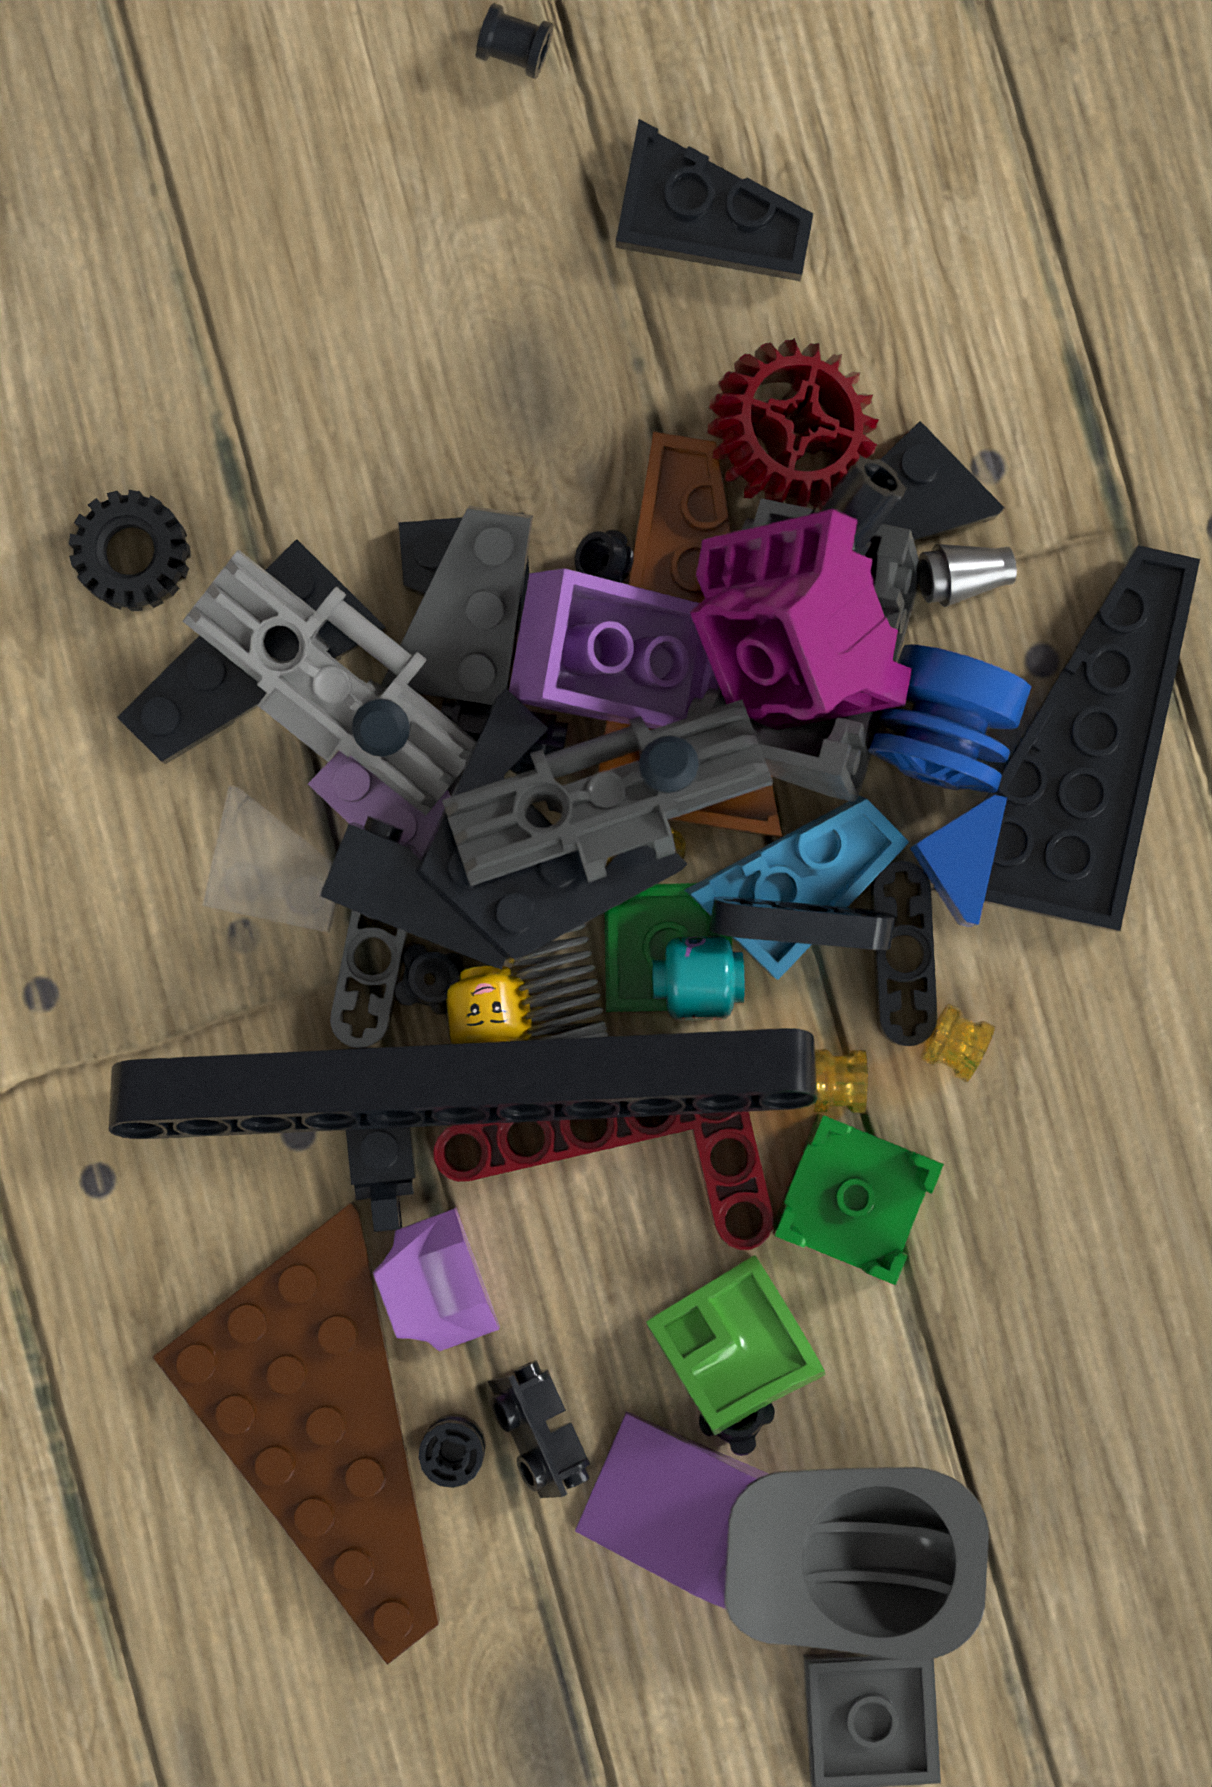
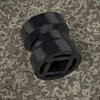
[418,1414,486,1488]

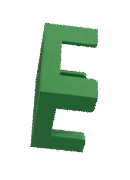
[771,1113,944,1286]

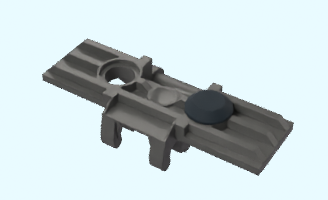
[442,700,773,886]

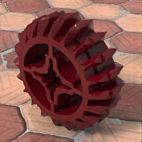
[707,338,879,508]

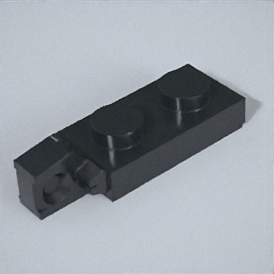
[346,1127,417,1232]

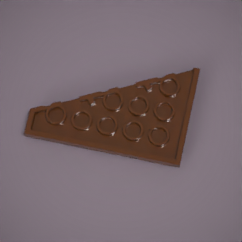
[153,1201,440,1665]

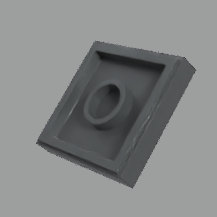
[803,1652,941,1787]

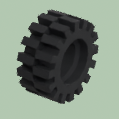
[69,490,191,611]

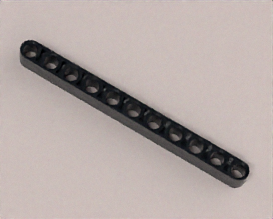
[109,1028,818,1139]

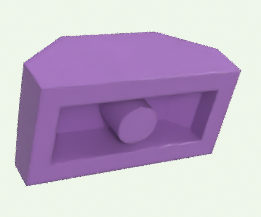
[373,1208,500,1351]

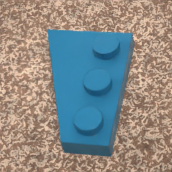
[685,795,909,980]

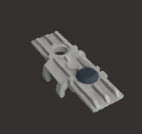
[183,550,476,816]

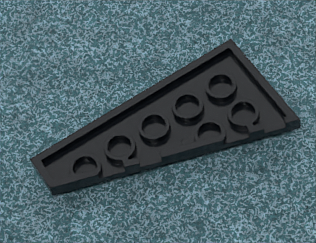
[931,545,1200,932]

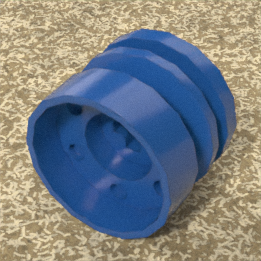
[868,644,1031,793]

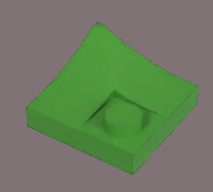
[646,1255,826,1436]

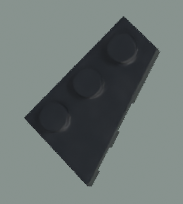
[616,119,814,282]

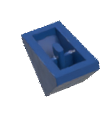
[910,795,1007,927]

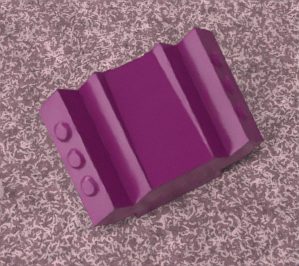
[690,509,912,730]

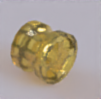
[920,1003,995,1083]
[812,1049,868,1113]

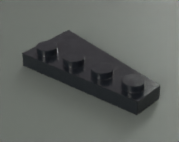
[117,539,388,764]

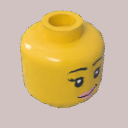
[446,965,532,1044]

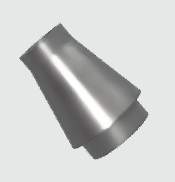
[919,544,1017,607]

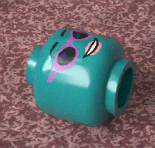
[652,936,745,1021]

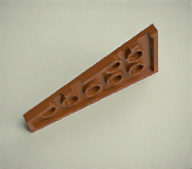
[598,432,782,838]

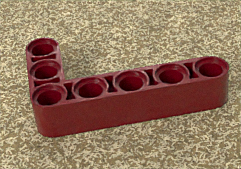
[434,1112,773,1250]

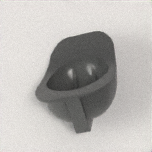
[724,1467,989,1661]

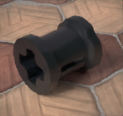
[476,3,554,79]

